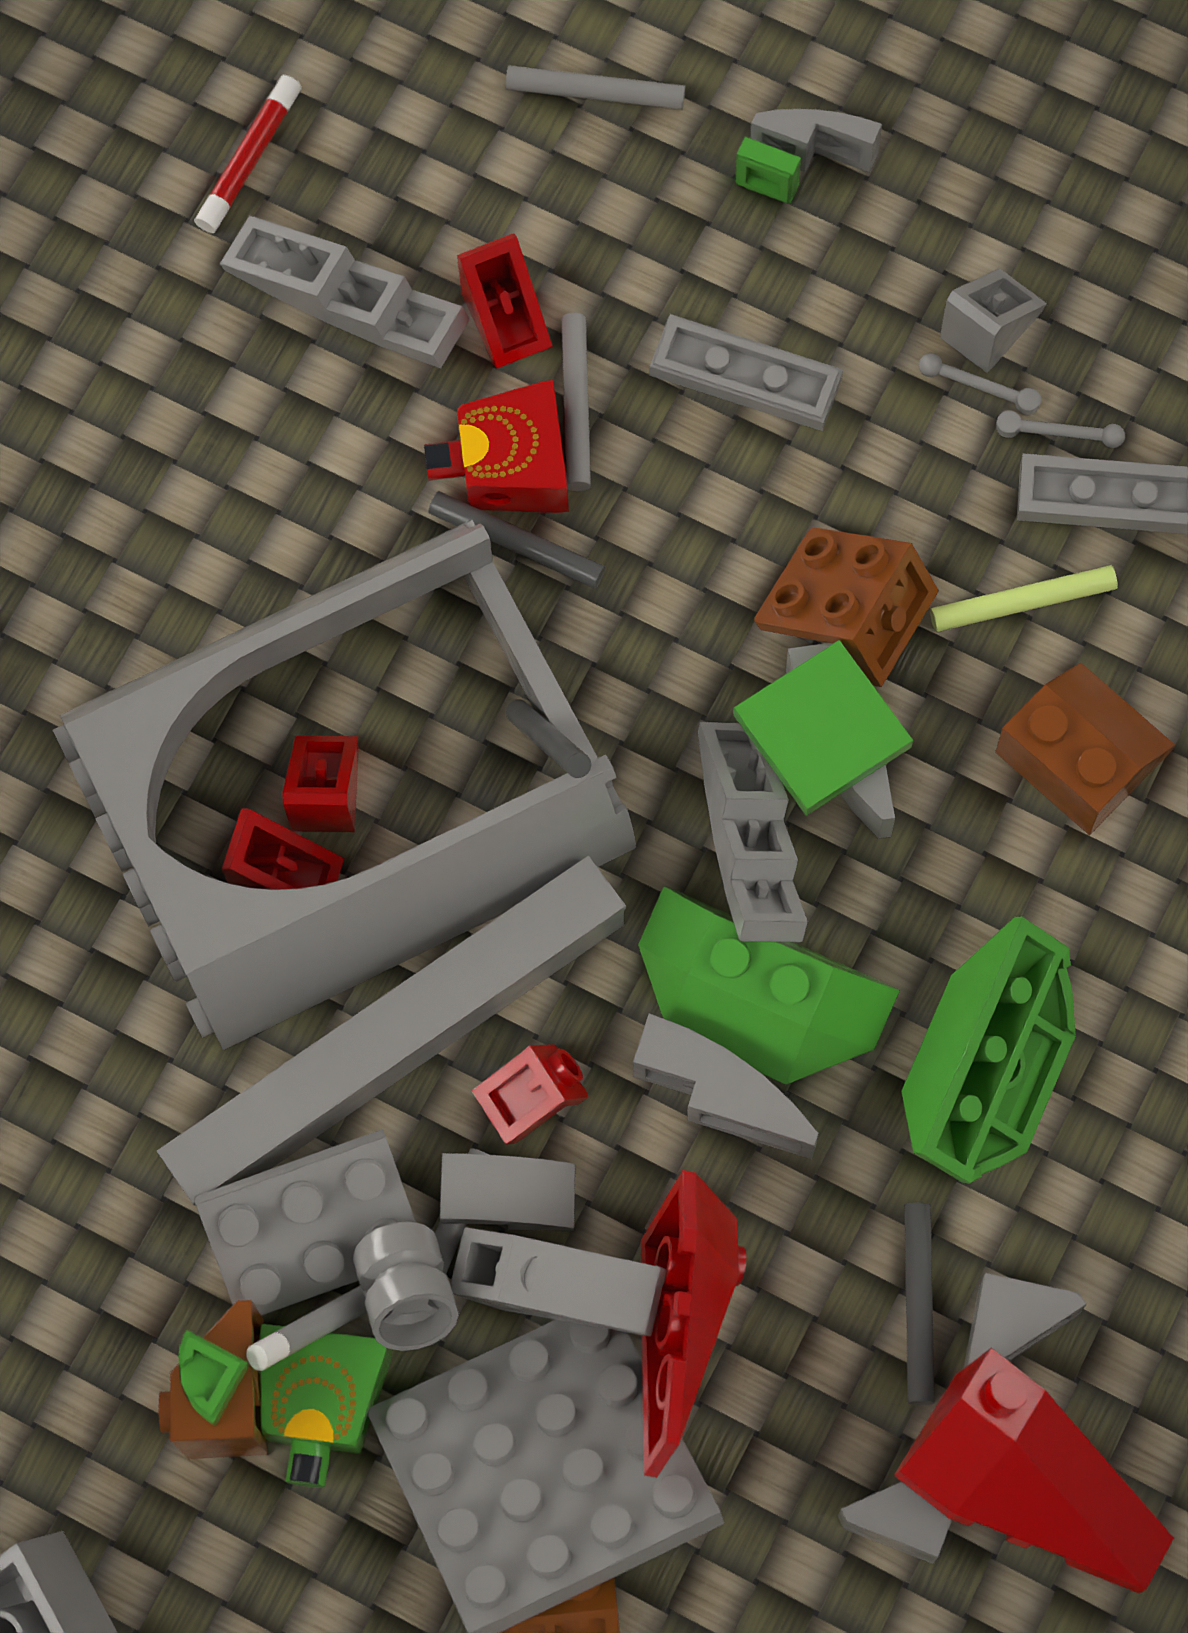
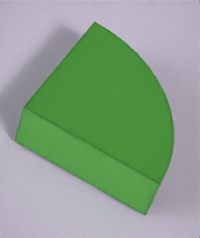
[178,1330,249,1427]

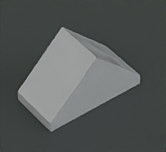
[940,268,1047,373]
[964,1273,1086,1368]
[838,1482,951,1564]

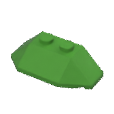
[638,886,900,1084]
[901,917,1076,1183]

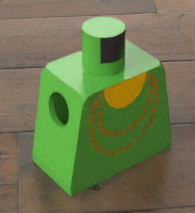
[260,1324,393,1488]

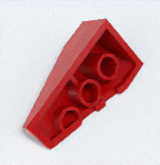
[641,1170,746,1478]
[894,1348,1174,1594]

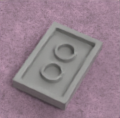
[194,1129,416,1315]

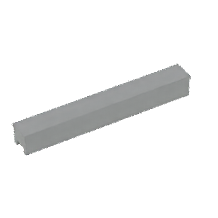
[157,855,626,1206]

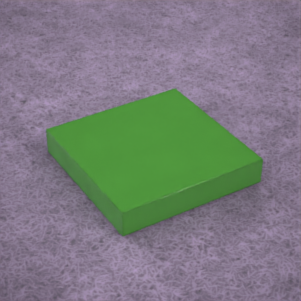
[733,640,913,816]

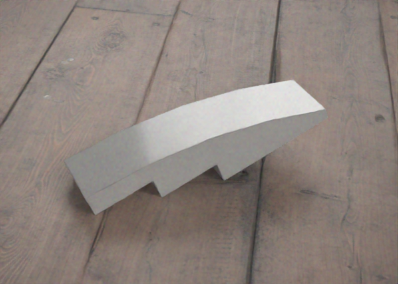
[220,215,470,369]
[698,722,808,942]

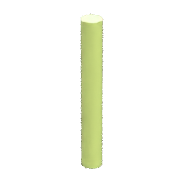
[930,565,1118,632]

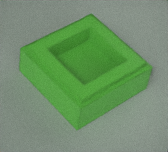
[735,137,801,203]

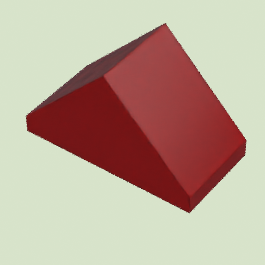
[457,233,553,369]
[282,735,359,832]
[222,808,344,890]

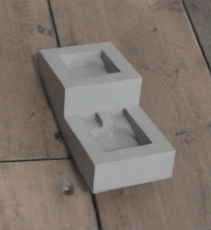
[751,109,882,173]
[440,1153,575,1231]

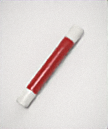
[194,75,302,233]

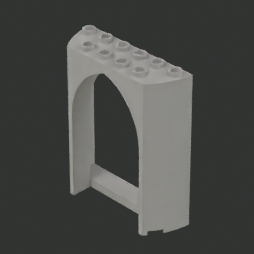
[53,520,636,1050]

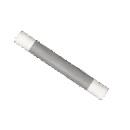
[247,1285,367,1371]

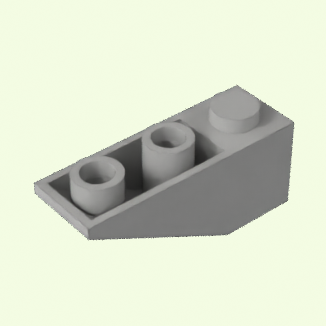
[450,1227,667,1336]

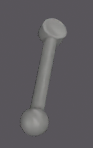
[919,353,1041,415]
[996,411,1125,448]

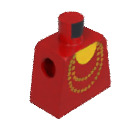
[424,380,569,513]

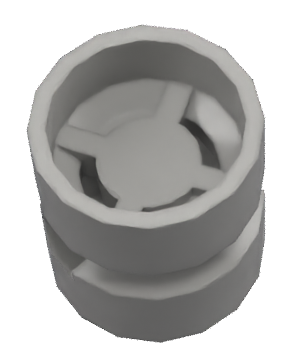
[353,1222,459,1351]

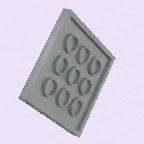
[368,1320,724,1633]

